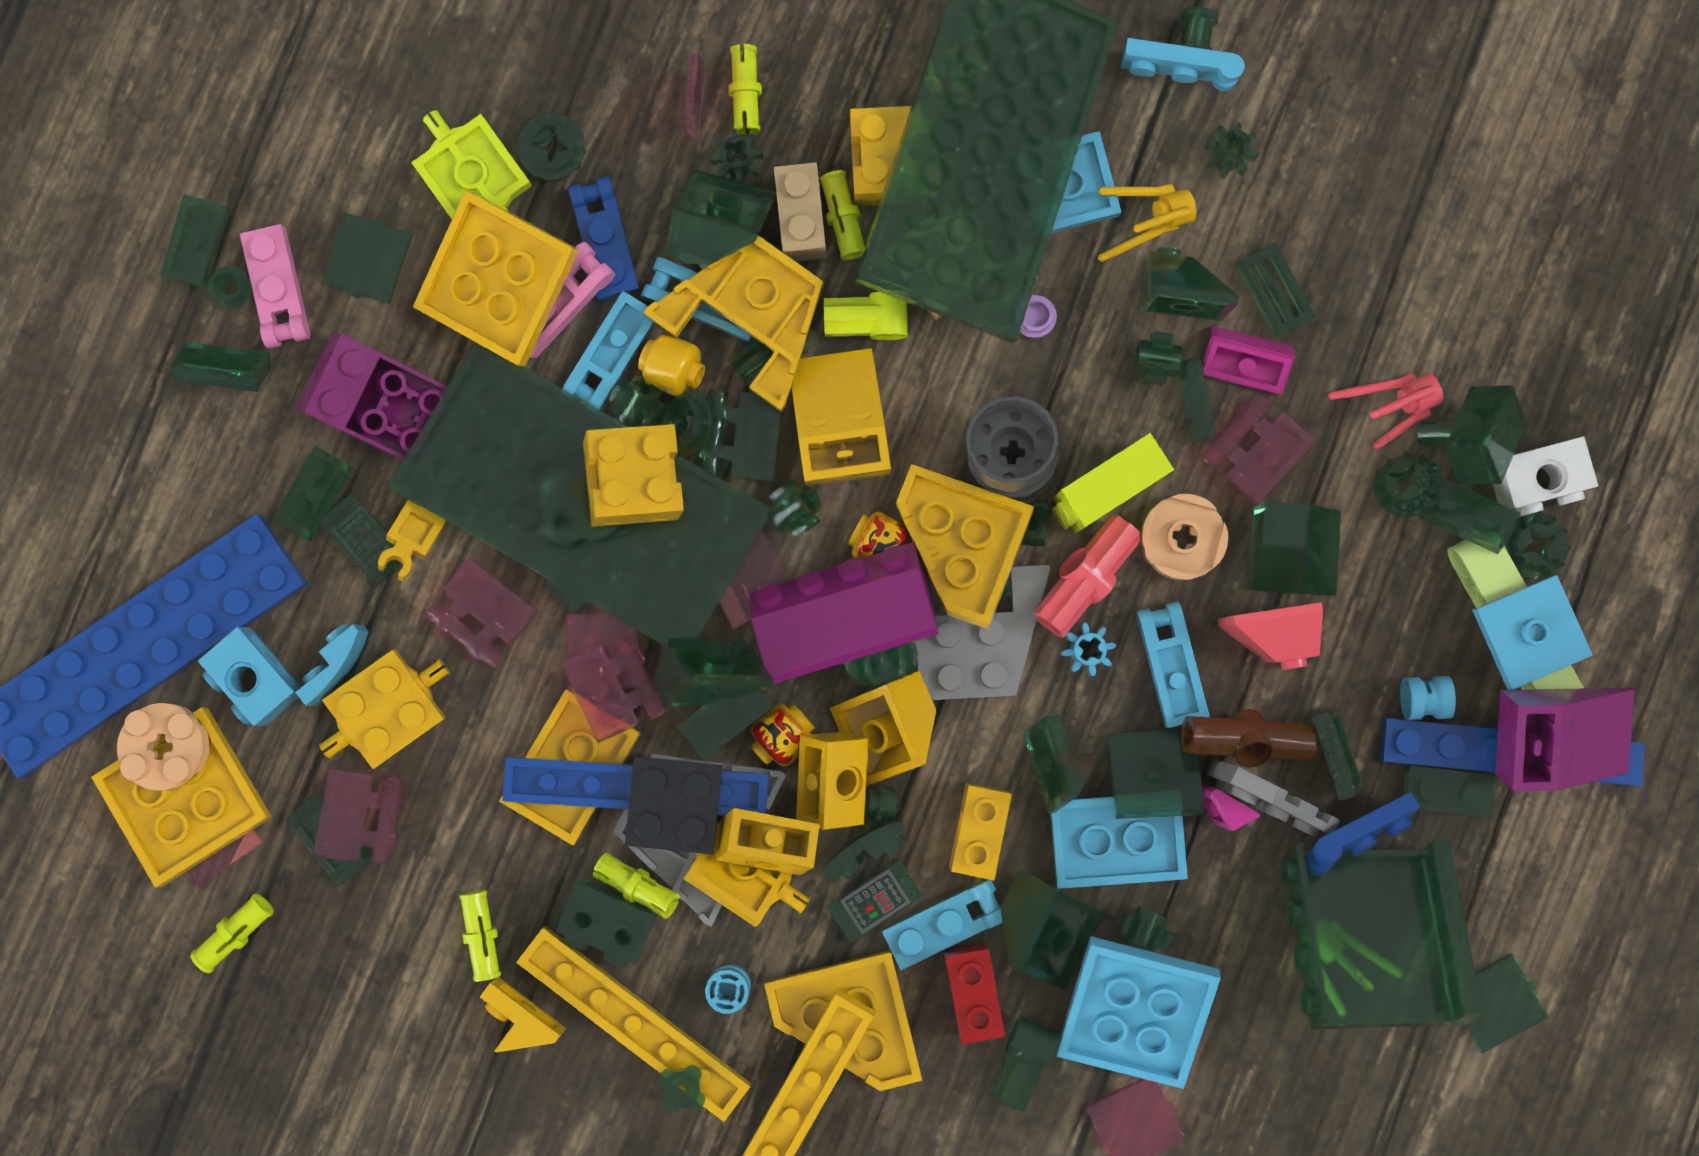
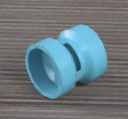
[1400,676,1456,720]
[705,964,751,1014]

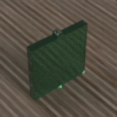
[322,213,413,304]
[1445,953,1548,1054]

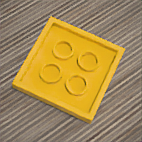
[413,190,580,366]
[91,707,272,888]

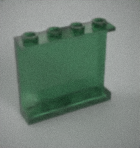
[1281,840,1483,1030]

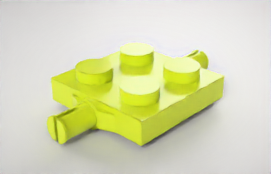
[411,110,532,219]

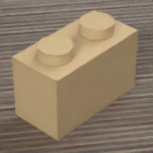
[774,162,826,262]

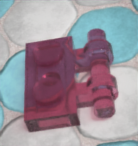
[1202,394,1316,505]
[425,557,538,668]
[561,636,665,743]
[314,769,405,865]

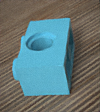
[198,627,301,726]

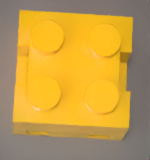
[850,105,941,207]
[583,424,684,527]

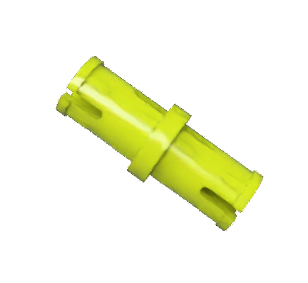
[728,44,762,135]
[819,170,867,261]
[593,853,680,919]
[459,889,501,982]
[190,893,274,973]

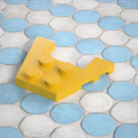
[644,232,823,412]

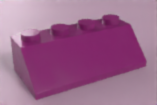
[749,542,939,685]

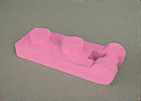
[240,224,310,349]
[530,242,615,358]

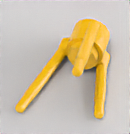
[1098,183,1197,262]

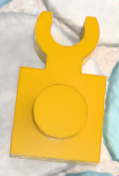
[378,500,446,582]

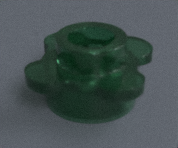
[658,1065,705,1113]

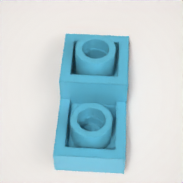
[295,624,369,706]

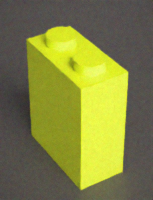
[1052,433,1174,534]

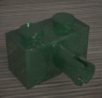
[1417,385,1526,484]

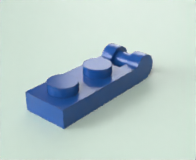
[568,175,640,302]
[1304,792,1421,876]

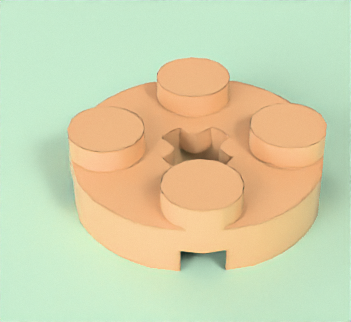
[1140,494,1228,580]
[117,703,209,790]

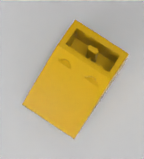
[791,348,891,487]

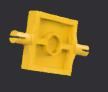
[319,648,450,769]
[683,818,810,927]

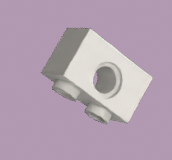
[1487,436,1598,517]

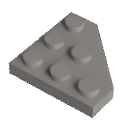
[1207,759,1340,838]

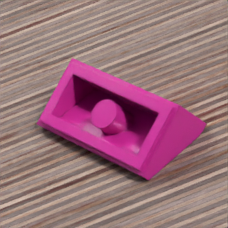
[1199,326,1295,395]
[1195,784,1261,831]

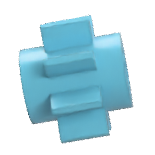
[1060,623,1116,676]

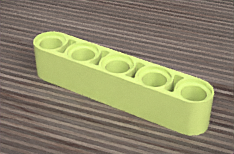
[1447,527,1584,690]

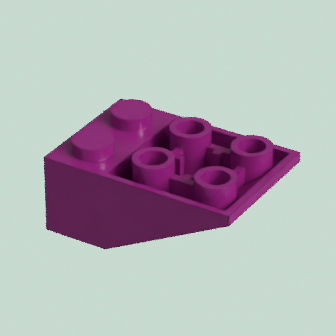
[295,332,458,468]
[1495,688,1635,791]

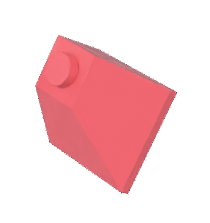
[1217,602,1323,670]

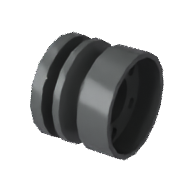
[966,396,1059,504]

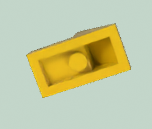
[480,977,566,1052]

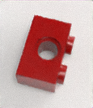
[943,942,1005,1045]

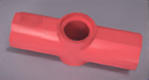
[1033,515,1142,638]

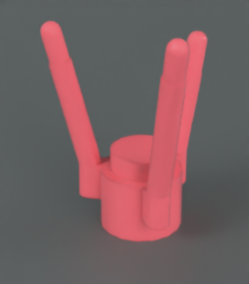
[1328,373,1444,450]

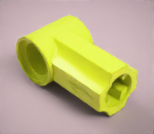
[824,291,908,340]

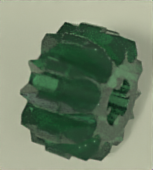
[844,642,918,687]

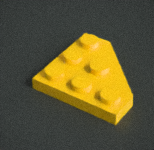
[896,464,1034,630]
[764,950,922,1091]

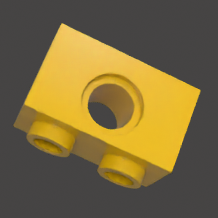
[796,732,868,830]
[949,783,1012,881]
[716,808,820,875]

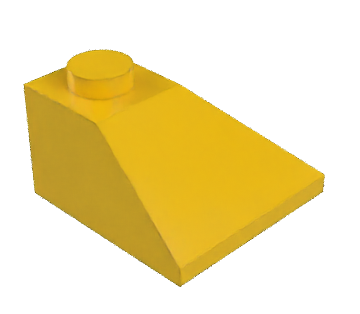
[830,670,936,786]

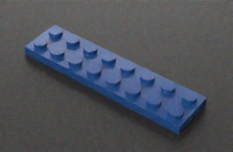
[0,513,309,779]

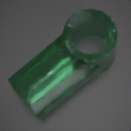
[990,1015,1061,1112]

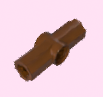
[1181,709,1318,768]

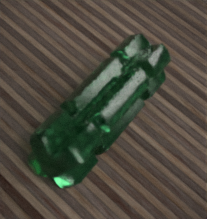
[1177,359,1216,443]

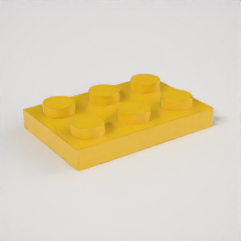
[499,689,641,846]

